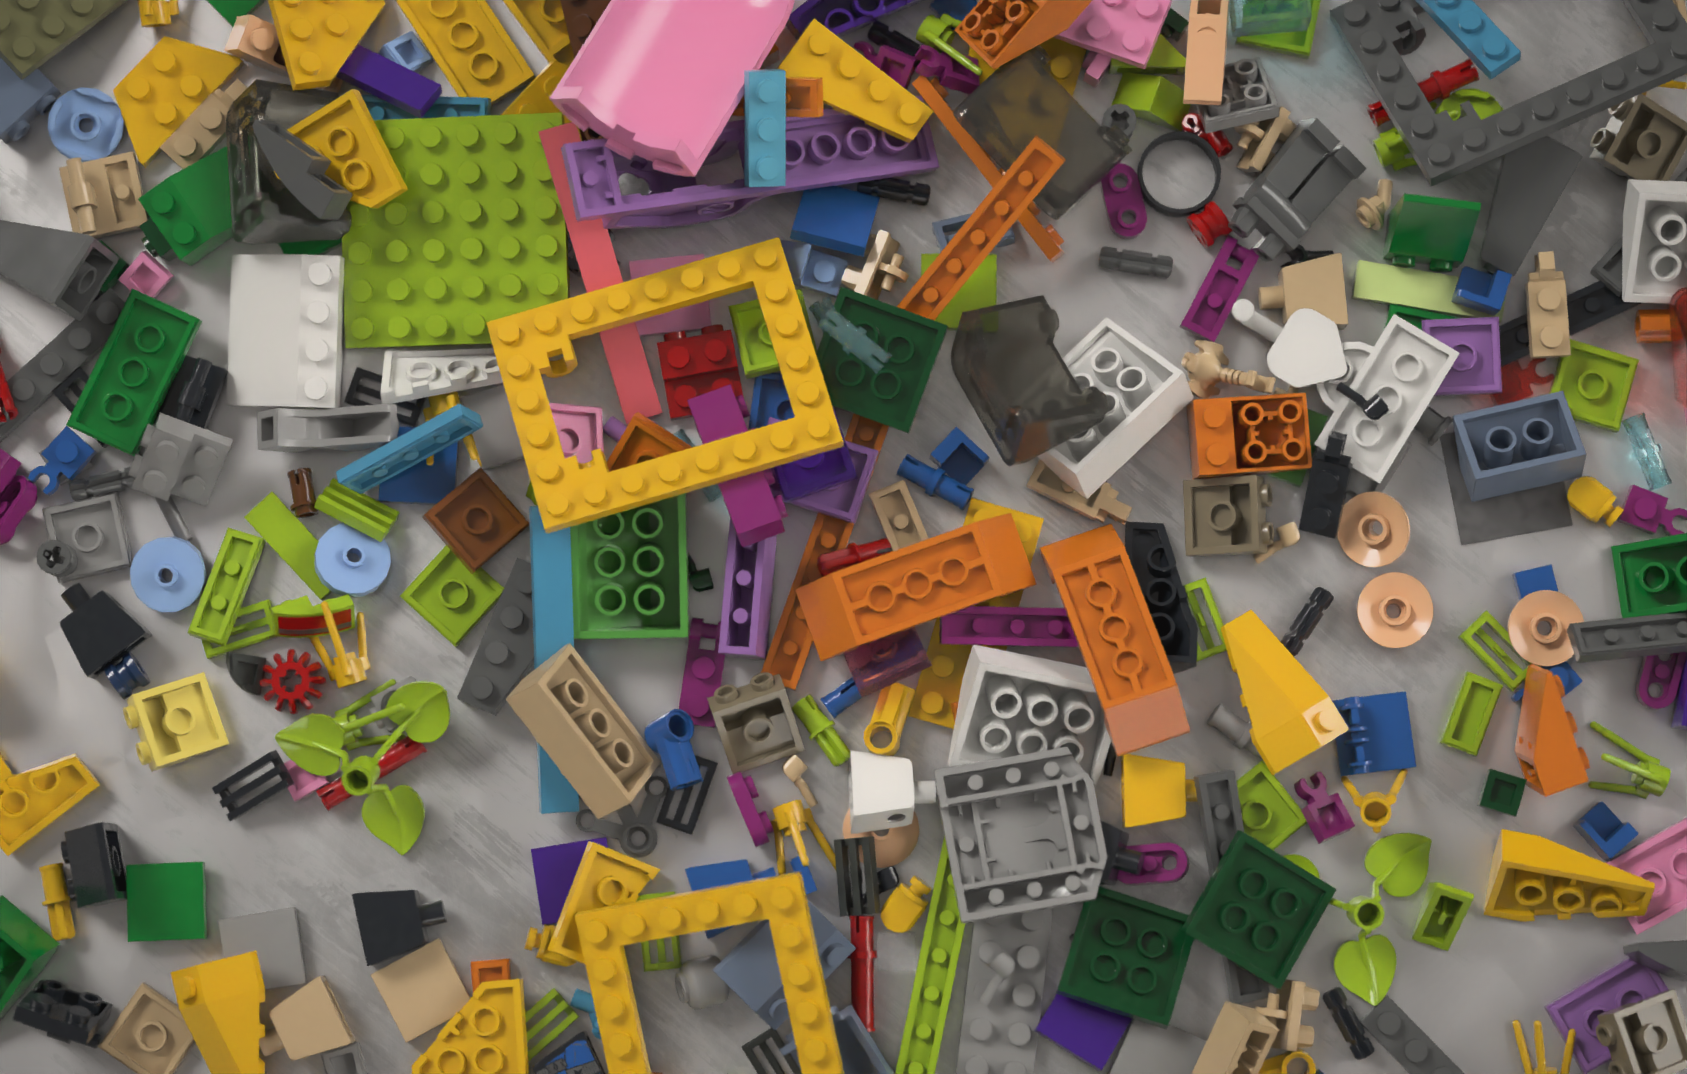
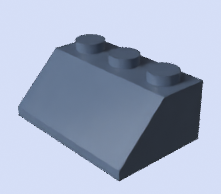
[1452,391,1587,502]
[713,899,856,1031]

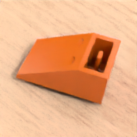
[954,0,1092,69]
[1186,393,1312,480]
[1514,664,1590,797]

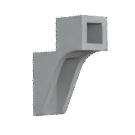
[257,404,399,453]

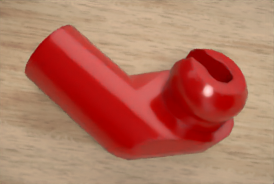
[1181,113,1233,157]

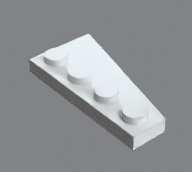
[380,344,503,404]

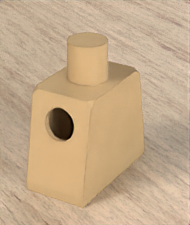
[1258,253,1348,330]
[259,976,356,1061]

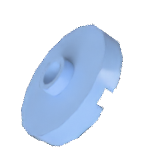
[47,87,124,162]
[314,523,391,597]
[130,536,207,612]

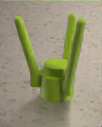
[916,13,983,75]
[1372,102,1458,171]
[333,679,406,751]
[1588,721,1671,799]

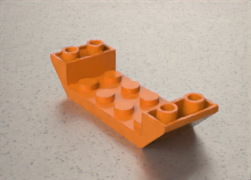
[795,513,1037,662]
[1040,523,1190,757]

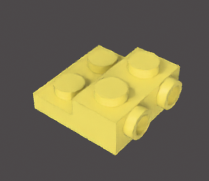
[123,672,229,772]

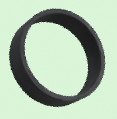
[1137,132,1221,217]

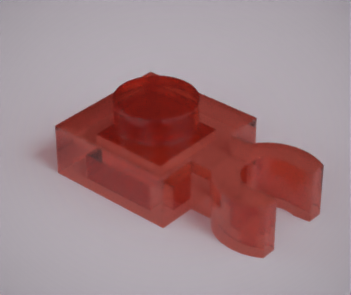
[1489,358,1555,406]

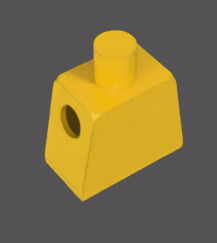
[1121,754,1198,828]

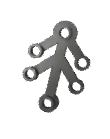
[576,776,668,858]

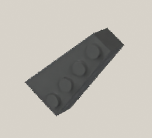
[457,558,534,716]

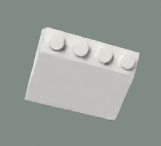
[1622,179,1687,304]
[227,254,345,409]
[1000,317,1194,499]
[948,644,1111,790]

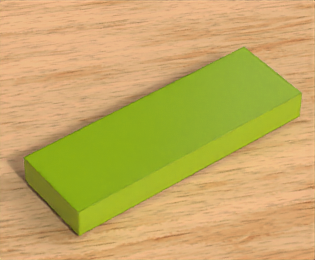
[244,492,332,601]
[187,528,266,647]

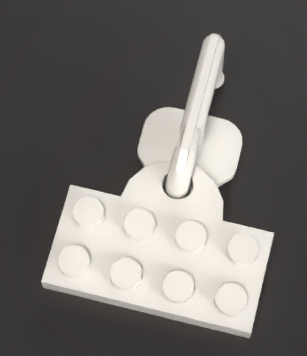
[1232,299,1460,484]

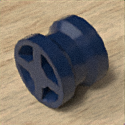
[104,651,151,700]

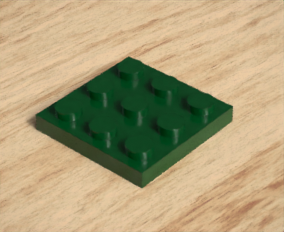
[816,287,948,434]
[1180,830,1337,990]
[1056,886,1194,1029]

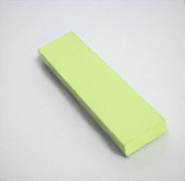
[1351,260,1506,324]

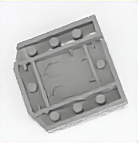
[934,747,1107,924]

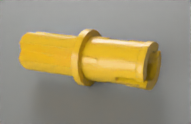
[39,863,76,941]

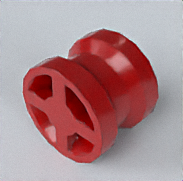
[1186,201,1233,249]

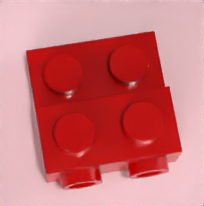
[657,324,744,421]

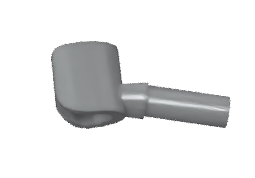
[980,951,1015,1006]

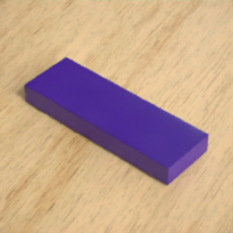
[336,44,442,118]

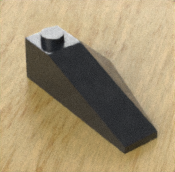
[1124,521,1198,674]

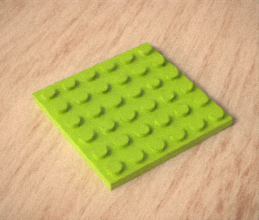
[341,112,572,349]

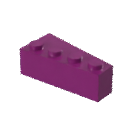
[687,384,788,547]

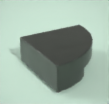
[226,652,266,696]

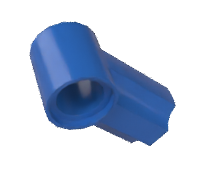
[644,709,703,791]

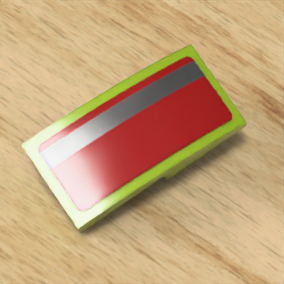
[271,594,355,638]

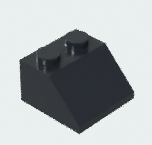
[61,822,127,908]

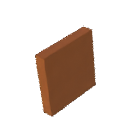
[422,467,530,574]

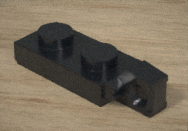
[1298,431,1353,539]

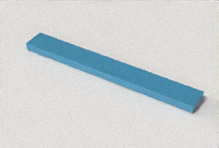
[529,506,579,814]

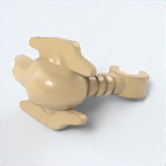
[1181,340,1276,399]

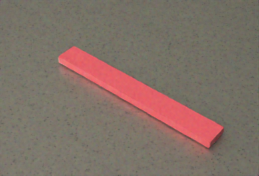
[538,122,663,424]

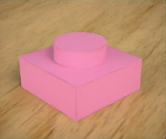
[1082,51,1111,88]
[118,251,174,298]
[284,760,330,802]

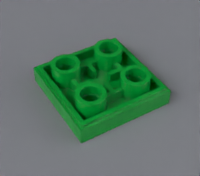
[126,862,207,942]

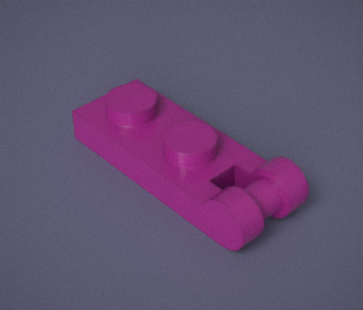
[1180,234,1259,342]
[679,617,725,728]

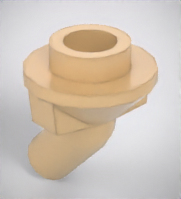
[1355,179,1393,231]

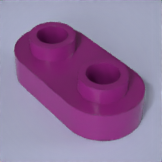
[1100,164,1147,239]
[0,475,37,545]
[1636,652,1686,709]
[727,771,774,847]
[1117,843,1189,886]

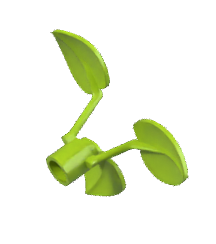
[275,681,450,855]
[1284,833,1432,1006]

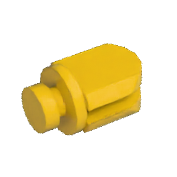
[1567,476,1624,528]
[880,875,932,933]
[524,925,577,967]

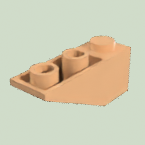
[1183,0,1229,105]
[224,14,343,95]

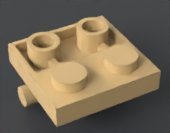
[59,151,149,239]

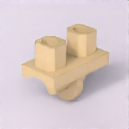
[1233,106,1297,173]
[841,229,909,300]
[1255,980,1320,1052]

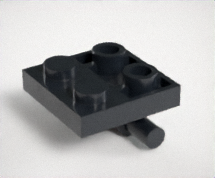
[153,355,228,430]
[13,980,113,1049]

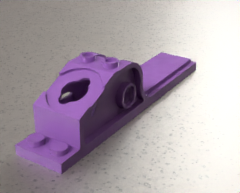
[561,96,939,229]

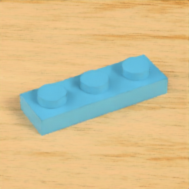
[744,69,786,187]

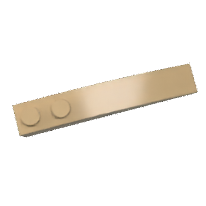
[1192,1001,1279,1074]

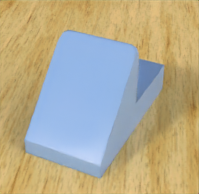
[780,240,848,298]

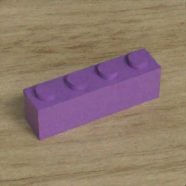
[718,518,777,660]

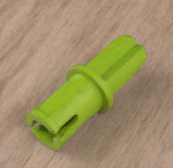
[792,694,850,767]

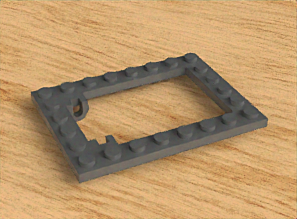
[1330,0,1687,187]

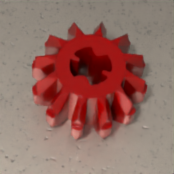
[260,649,326,714]

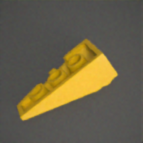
[1221,609,1349,775]
[1484,829,1655,922]
[171,951,265,1074]

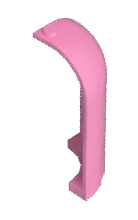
[549,0,795,177]

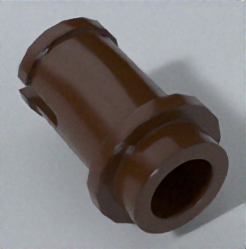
[287,468,318,518]

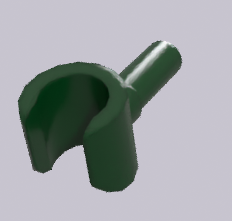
[688,552,714,592]

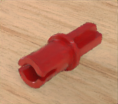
[817,538,892,576]

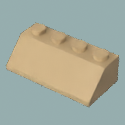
[506,643,661,819]

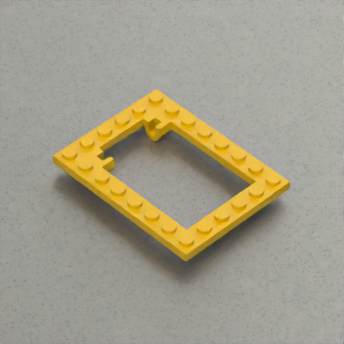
[486,237,844,534]
[574,871,844,1074]

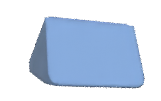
[378,31,433,73]

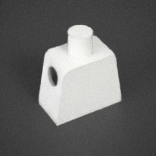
[848,751,936,834]

